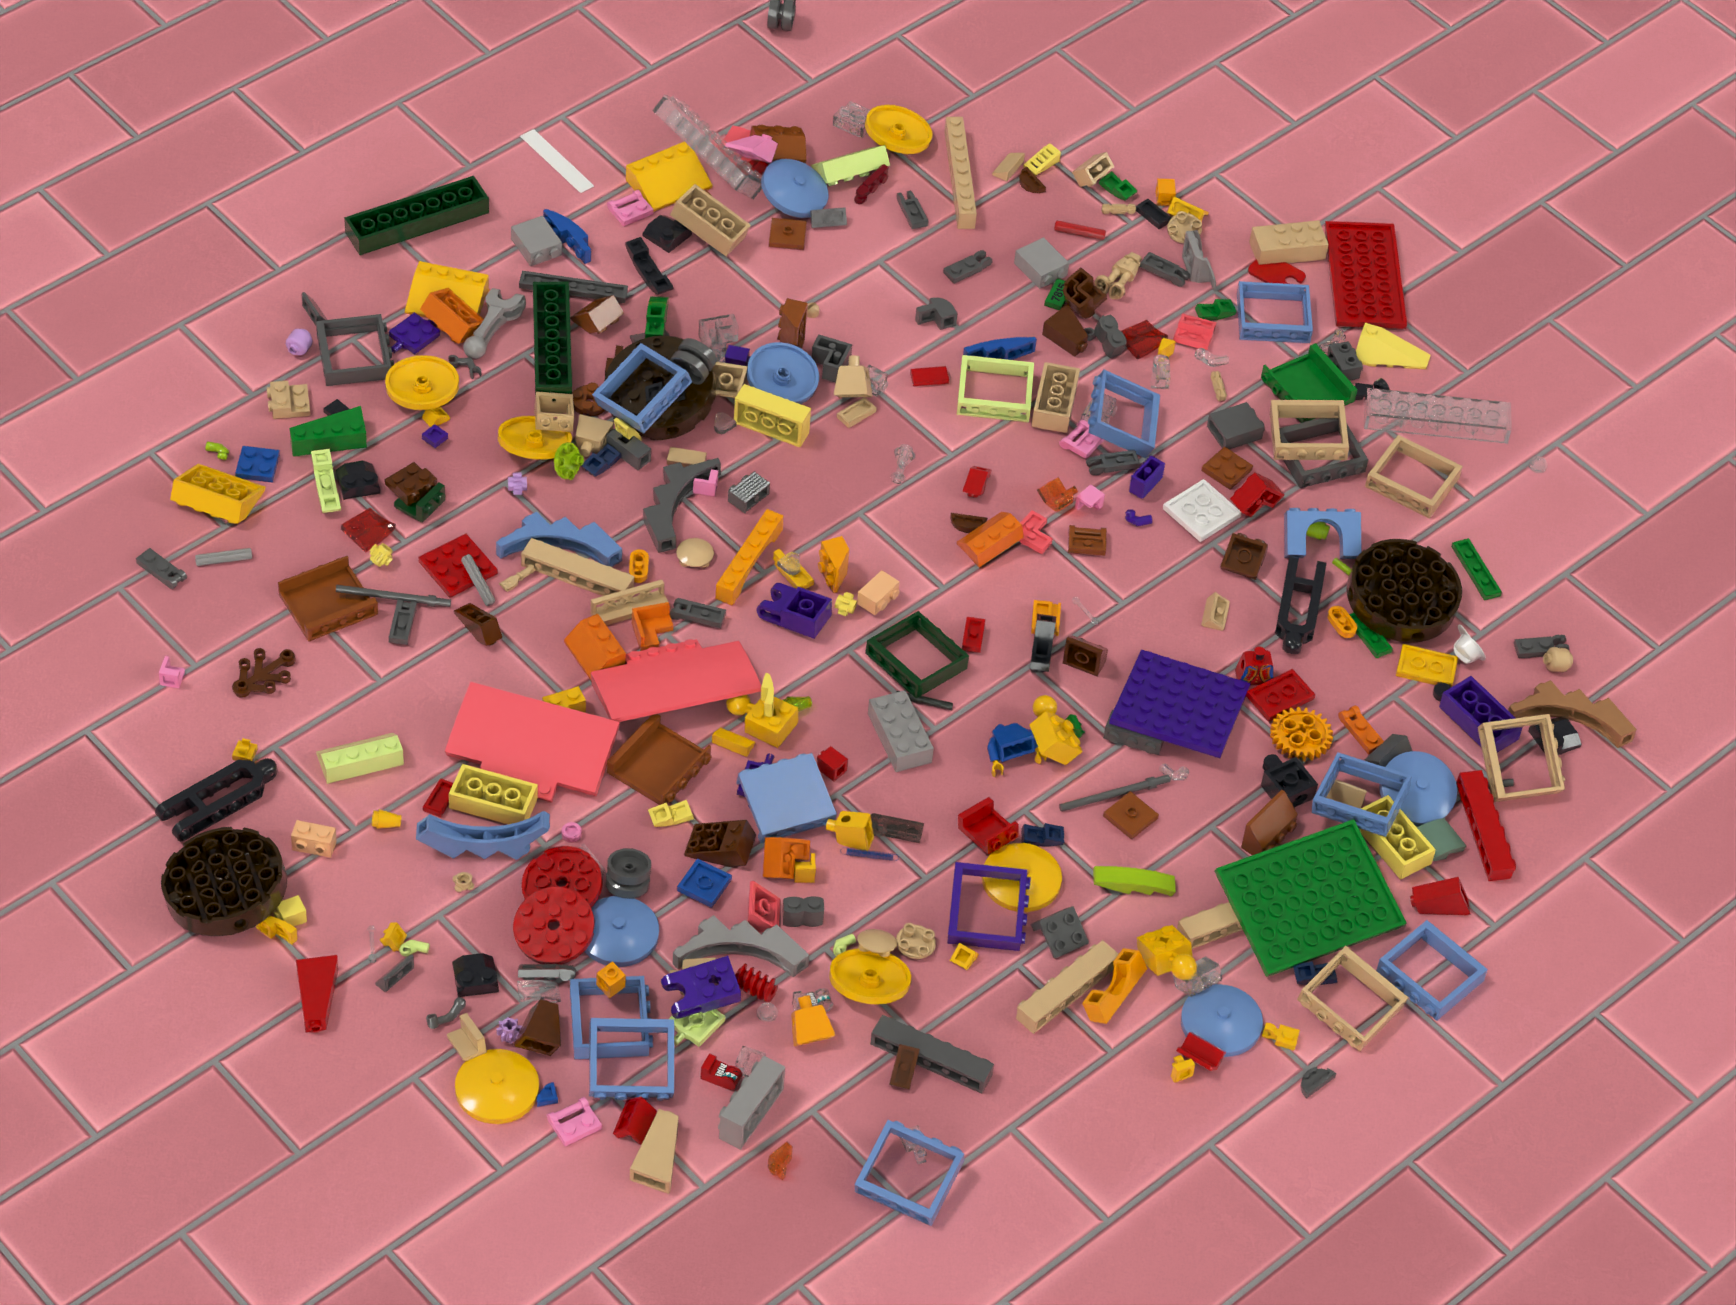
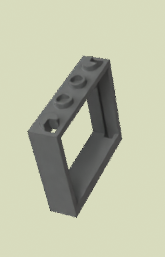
[316,314,394,386]
[1279,418,1368,488]

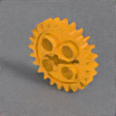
[1270,707,1333,762]

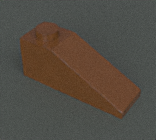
[454,603,503,646]

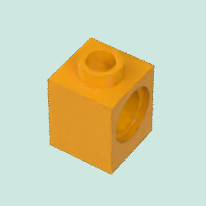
[1155,178,1176,206]
[596,961,626,999]

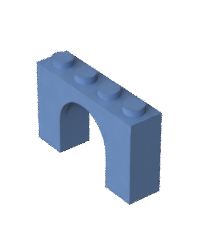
[1284,508,1362,559]

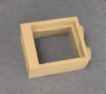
[534,392,574,432]

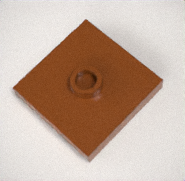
[769,218,807,250]
[1103,791,1159,840]

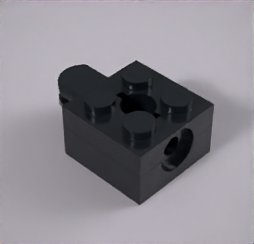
[1261,754,1318,808]

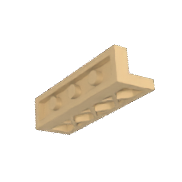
[591,580,668,626]

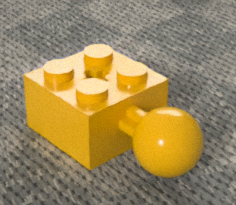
[726,695,798,748]
[1029,695,1082,765]
[1136,925,1197,980]

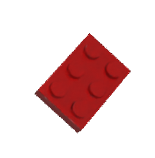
[1246,669,1316,722]

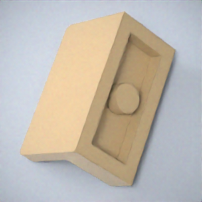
[447,1013,487,1061]

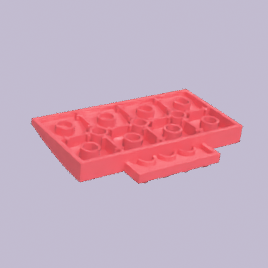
[591,639,761,722]
[445,682,620,802]

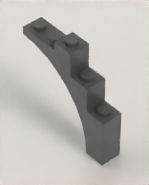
[643,458,721,553]

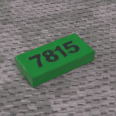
[1044,278,1066,310]

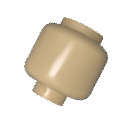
[1543,647,1573,672]

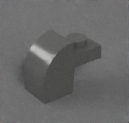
[915,298,958,330]

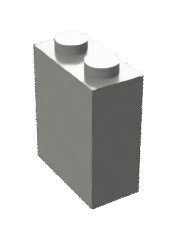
[511,216,562,266]
[1014,237,1069,289]

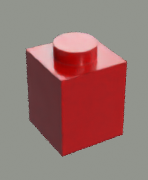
[817,746,848,782]

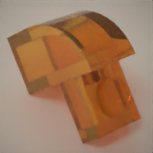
[1037,477,1078,511]

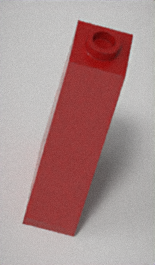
[296,955,338,1033]

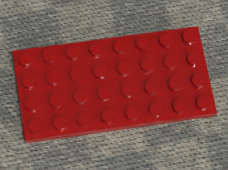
[1324,221,1407,329]

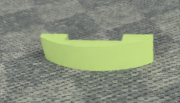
[311,449,341,513]

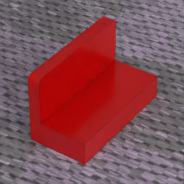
[1176,1032,1226,1071]
[613,1096,657,1145]

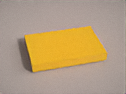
[1396,644,1458,687]

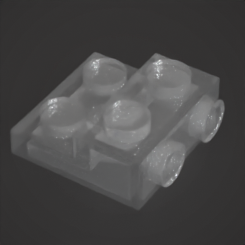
[833,101,870,138]

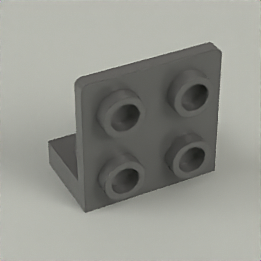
[1031,906,1089,958]

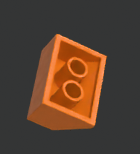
[420,288,484,344]
[957,512,1024,568]
[564,614,626,682]

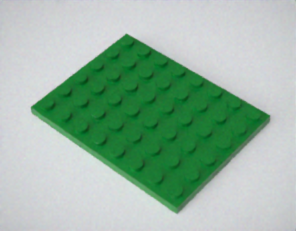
[1214,819,1407,977]

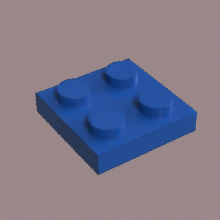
[235,446,280,483]
[677,858,732,908]

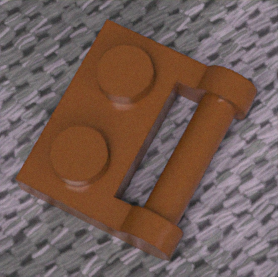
[1068,525,1107,556]

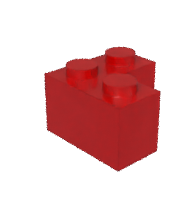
[1230,472,1285,517]

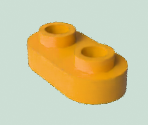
[629,549,649,583]
[1327,606,1357,638]

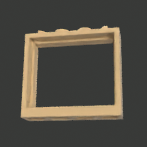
[1270,400,1349,460]
[1365,435,1463,519]
[1478,714,1565,802]
[1297,946,1409,1051]

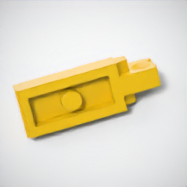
[773,549,814,589]

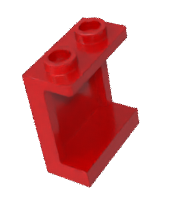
[958,797,1019,854]

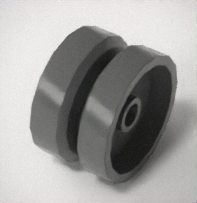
[767,0,796,31]
[670,338,717,384]
[606,848,651,899]

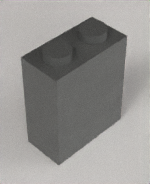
[1207,402,1265,450]

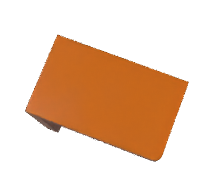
[631,602,673,651]
[763,837,810,879]

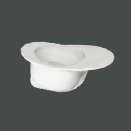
[1454,624,1486,664]

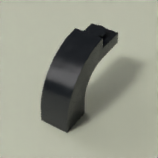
[1030,614,1056,673]

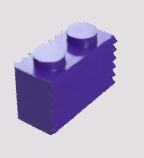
[1129,456,1165,499]

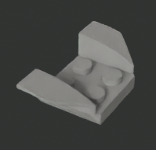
[1182,230,1216,292]

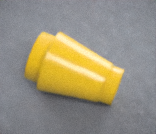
[371,809,401,829]

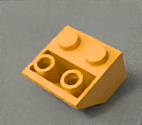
[818,536,849,593]

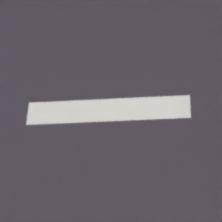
[520,129,594,193]

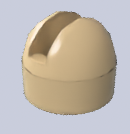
[807,302,819,318]

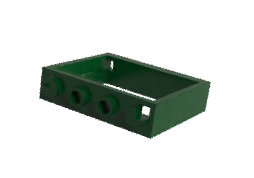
[865,611,969,699]

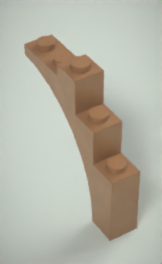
[1508,680,1637,748]

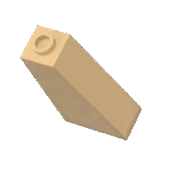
[630,1109,679,1194]

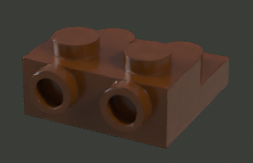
[384,462,437,506]
[1220,533,1268,580]

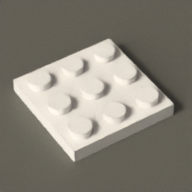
[1163,479,1241,542]

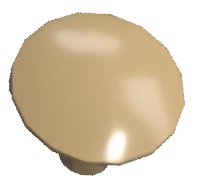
[1167,211,1202,243]
[676,538,714,568]
[896,923,936,959]
[857,929,897,957]

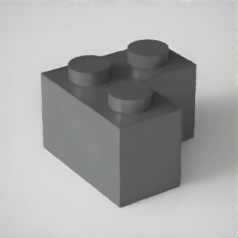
[812,334,852,383]

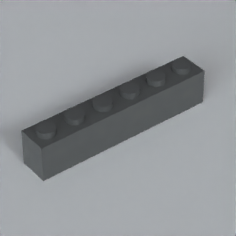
[870,1015,994,1094]

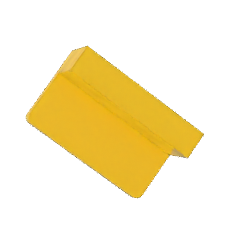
[1167,197,1209,221]

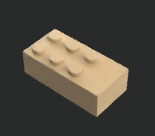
[670,184,751,256]
[1249,220,1328,265]
[1031,362,1080,433]

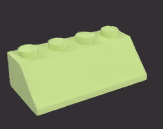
[811,145,890,186]
[316,733,404,784]

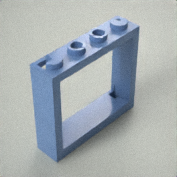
[1237,281,1313,343]
[592,343,692,434]
[1088,369,1160,458]
[1312,752,1412,837]
[1376,920,1488,1021]
[570,976,653,1060]
[589,1018,674,1101]
[854,1120,964,1226]

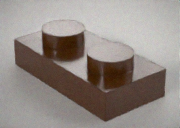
[889,1044,920,1090]

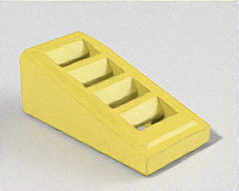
[1023,143,1061,176]

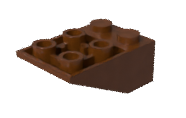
[684,820,756,867]

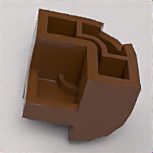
[1063,267,1107,319]

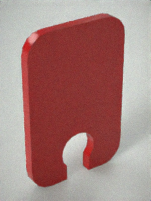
[1248,259,1306,284]

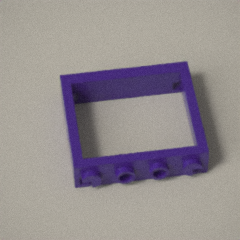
[947,862,1031,951]

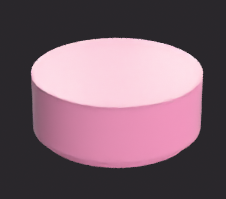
[561,822,582,842]

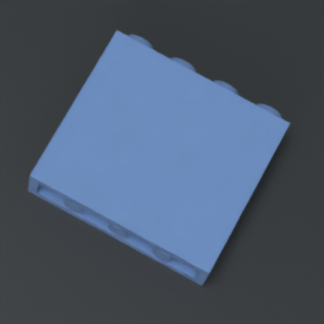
[736,753,837,844]

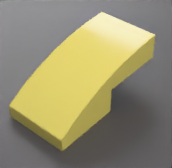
[614,418,642,441]
[761,673,774,717]
[648,800,694,827]

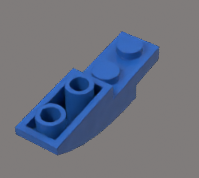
[543,209,591,264]

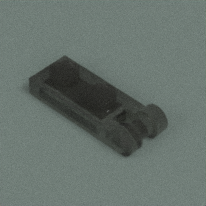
[871,813,924,843]

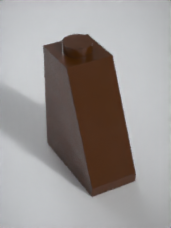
[1042,305,1088,357]
[514,999,561,1056]

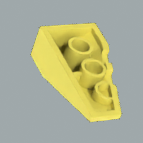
[1356,323,1431,369]

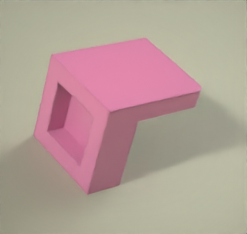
[693,469,718,496]
[1075,484,1105,510]
[159,656,185,689]

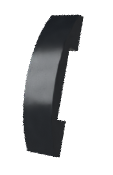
[625,237,674,295]

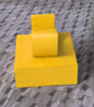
[232,738,258,761]
[380,922,407,951]
[1171,1055,1195,1083]

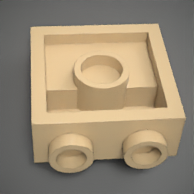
[267,381,310,419]

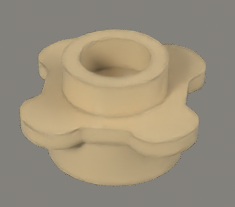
[453,872,474,892]

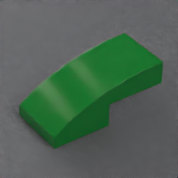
[1099,171,1138,201]
[1195,299,1236,321]

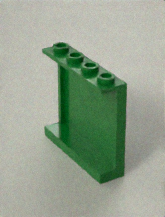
[1261,343,1357,423]

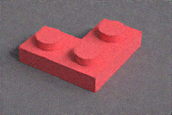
[1019,510,1053,554]

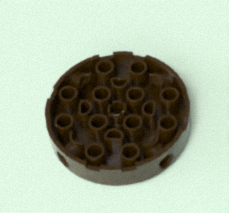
[604,336,716,440]
[1346,539,1462,642]
[161,827,287,936]

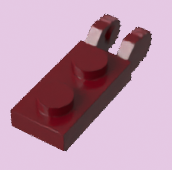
[854,164,889,204]

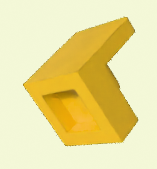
[794,853,816,883]

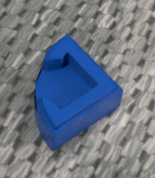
[537,1082,558,1107]

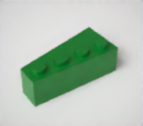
[289,406,367,456]

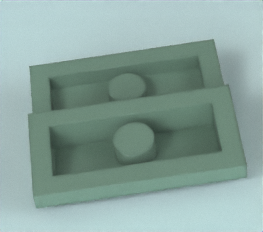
[1417,818,1466,861]

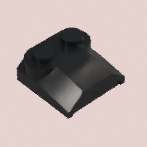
[642,215,692,253]
[336,460,380,500]
[1528,717,1582,755]
[452,953,499,997]

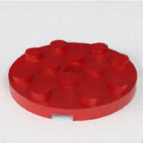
[522,846,603,908]
[513,887,595,965]

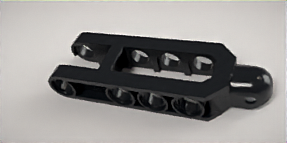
[1275,555,1327,654]
[155,758,277,841]

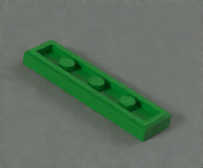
[1451,538,1502,601]

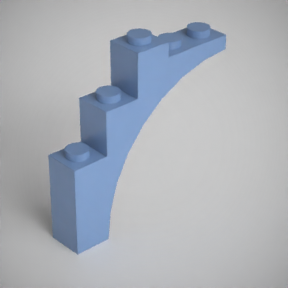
[496,512,622,567]
[416,811,550,860]

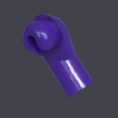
[1125,509,1153,526]

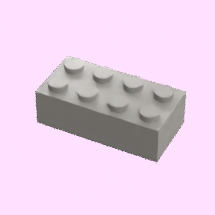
[868,690,934,772]
[718,1056,785,1150]

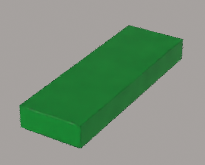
[1349,613,1393,659]

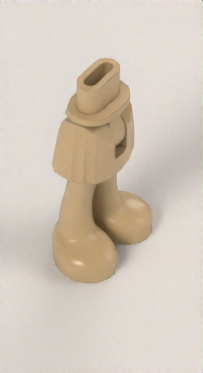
[1094,252,1142,299]

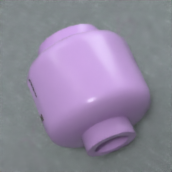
[285,329,313,356]

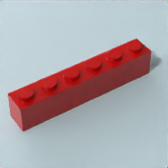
[1456,770,1516,881]

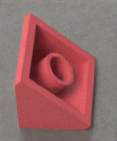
[748,881,780,932]

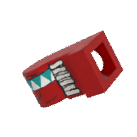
[700,1053,743,1090]

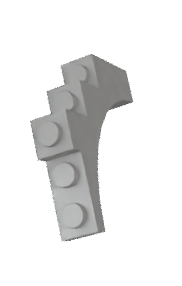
[673,915,809,977]

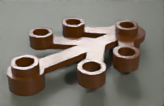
[232,648,295,698]

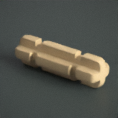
[1101,204,1136,214]
[1210,371,1227,401]

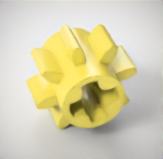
[370,543,393,567]
[834,592,857,616]

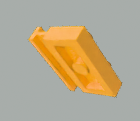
[1031,600,1061,636]

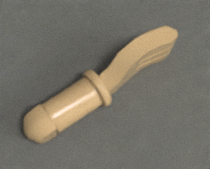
[499,565,536,592]

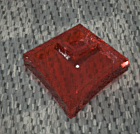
[1121,320,1168,360]
[341,508,396,553]

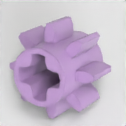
[508,472,527,495]
[496,1017,522,1044]

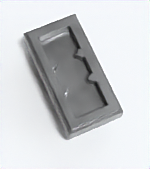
[810,207,847,228]

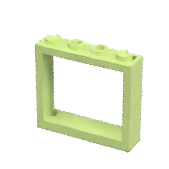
[957,355,1034,422]

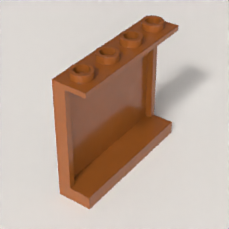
[278,556,378,642]
[607,714,712,805]

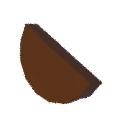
[1019,167,1046,193]
[950,513,988,533]

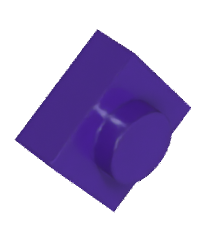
[422,424,448,448]

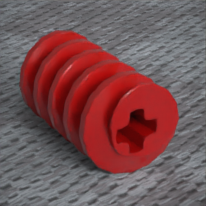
[735,963,778,1004]

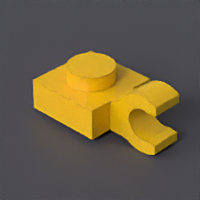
[1262,1023,1300,1050]

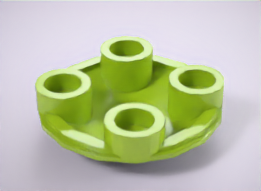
[554,442,584,480]

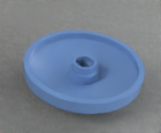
[761,159,829,218]
[746,342,819,404]
[1379,751,1457,826]
[584,896,659,967]
[1181,984,1263,1057]

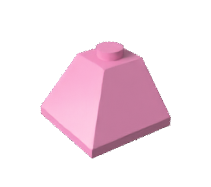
[725,134,778,163]

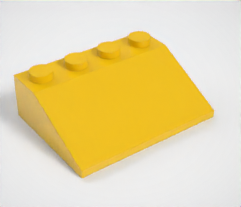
[626,141,713,212]
[405,261,489,318]
[170,464,266,524]

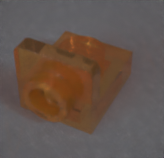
[768,1142,793,1180]

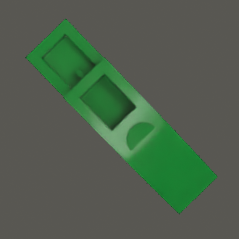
[645,296,669,338]

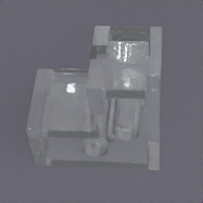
[698,314,739,359]

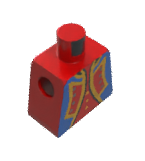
[1235,646,1274,685]

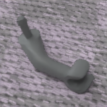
[426,997,466,1029]

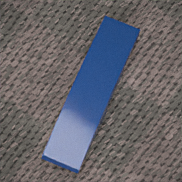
[963,337,1037,360]

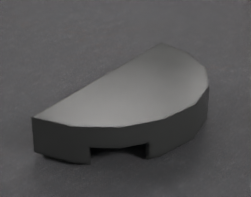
[1300,1067,1336,1099]

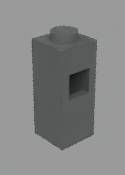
[607,428,651,471]
[1364,734,1413,767]

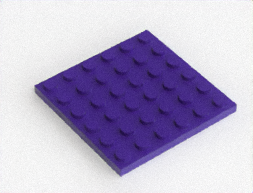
[1109,649,1251,758]

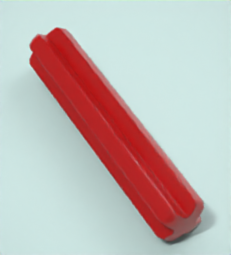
[1054,220,1106,240]

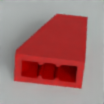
[1410,877,1470,915]

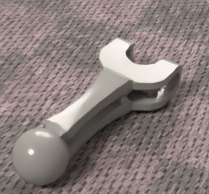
[463,288,526,359]

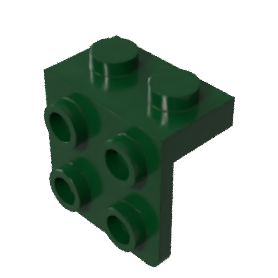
[394,482,446,523]

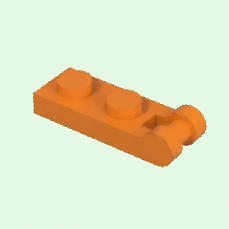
[1338,705,1384,754]

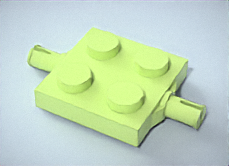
[669,1009,726,1047]

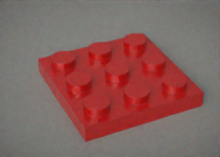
[418,533,498,598]

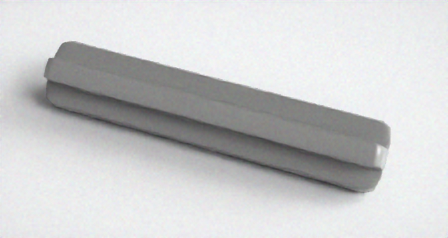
[195,548,252,566]
[461,554,495,606]

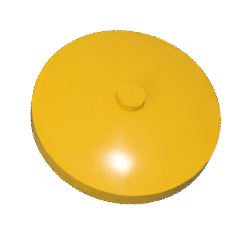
[865,105,932,154]
[385,355,459,410]
[497,416,572,460]
[982,843,1062,912]
[829,948,911,1004]
[455,1049,539,1124]

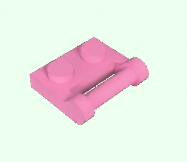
[607,190,653,227]
[1059,420,1104,459]
[547,1097,602,1147]

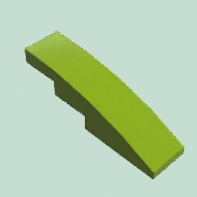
[1093,866,1176,896]

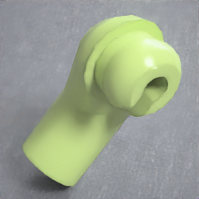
[833,934,856,956]
[399,940,430,956]

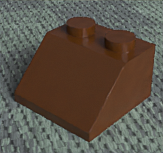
[1062,635,1108,677]

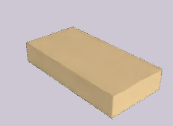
[837,397,876,428]
[667,447,707,467]

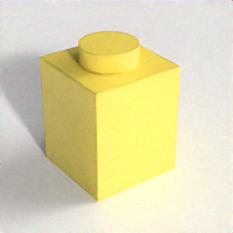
[274,895,307,926]

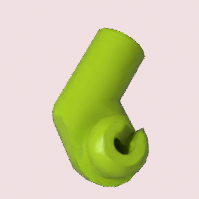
[205,441,229,460]

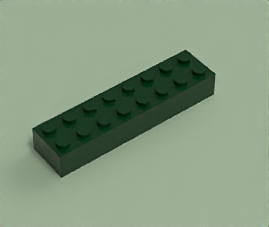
[344,176,489,255]
[533,282,572,401]

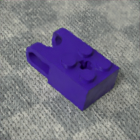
[756,583,832,639]
[661,956,741,1019]

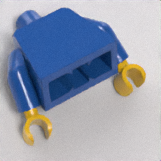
[987,723,1047,777]

